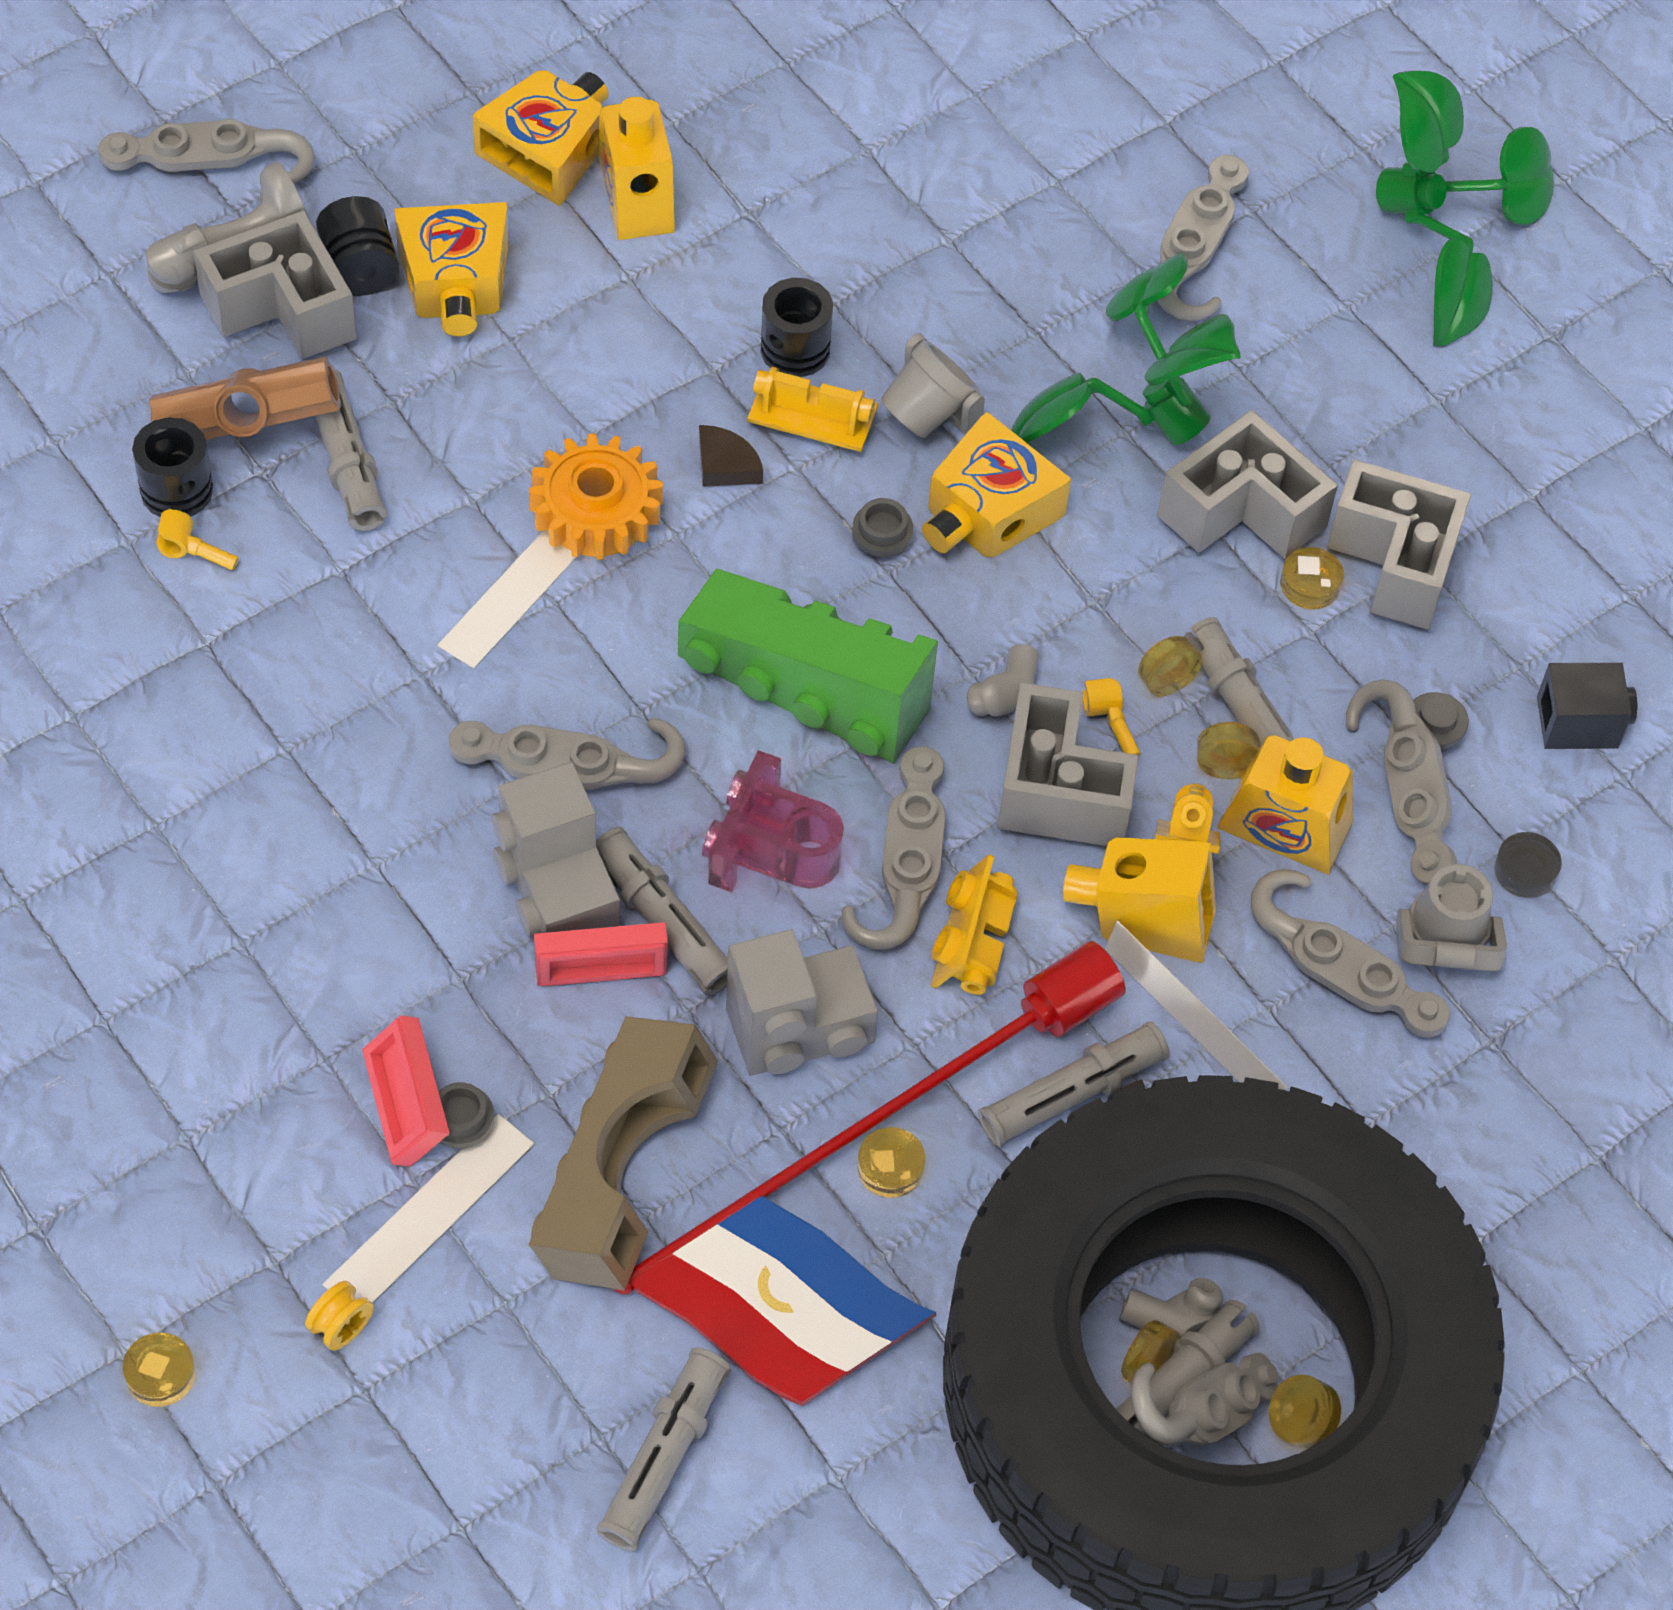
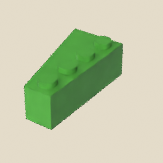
[678,568,938,764]

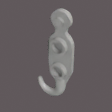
[98,119,315,184]
[1157,155,1249,321]
[1346,679,1457,885]
[449,718,685,790]
[842,746,946,950]
[1251,869,1450,1038]
[1132,1352,1278,1446]

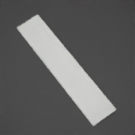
[437,530,576,669]
[1105,920,1287,1090]
[322,1114,535,1303]

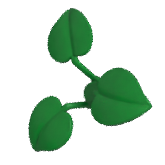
[1376,71,1554,346]
[1011,252,1241,445]

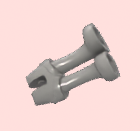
[146,161,308,293]

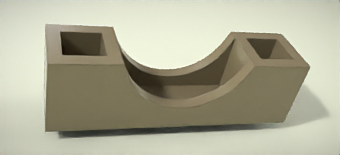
[528,1016,718,1290]

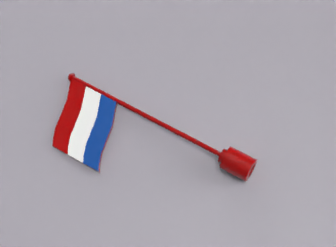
[614,941,1126,1406]

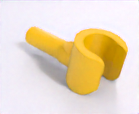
[156,509,239,571]
[1082,678,1141,756]

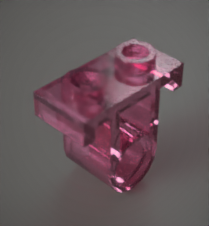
[702,750,844,893]

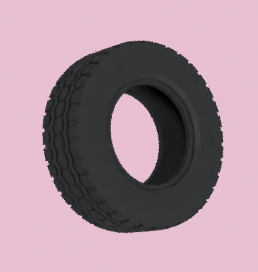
[943,1075,1505,1610]

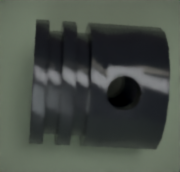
[316,196,399,296]
[760,277,833,377]
[132,417,213,517]

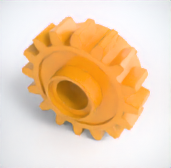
[529,433,663,560]

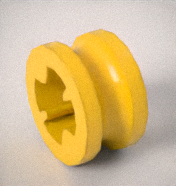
[305,1280,374,1351]

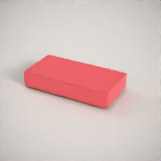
[534,922,668,987]
[362,1015,450,1167]

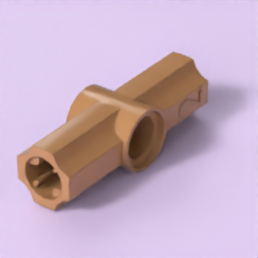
[149,356,341,440]

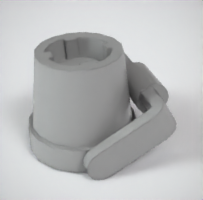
[881,333,985,439]
[1396,864,1507,971]

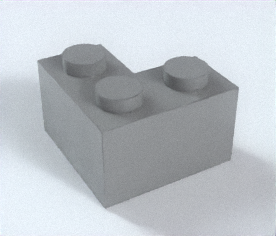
[193,210,357,360]
[1157,410,1338,559]
[1327,459,1471,630]
[997,682,1139,846]
[491,761,620,937]
[726,929,878,1076]

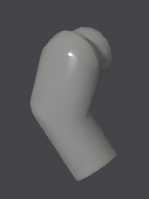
[967,644,1039,717]
[1119,1278,1223,1341]

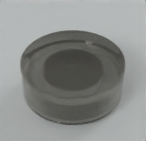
[1494,832,1562,898]

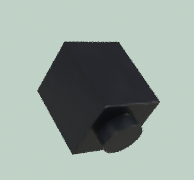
[1537,663,1638,749]

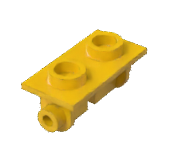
[747,367,879,452]
[1155,783,1220,854]
[931,854,1018,995]

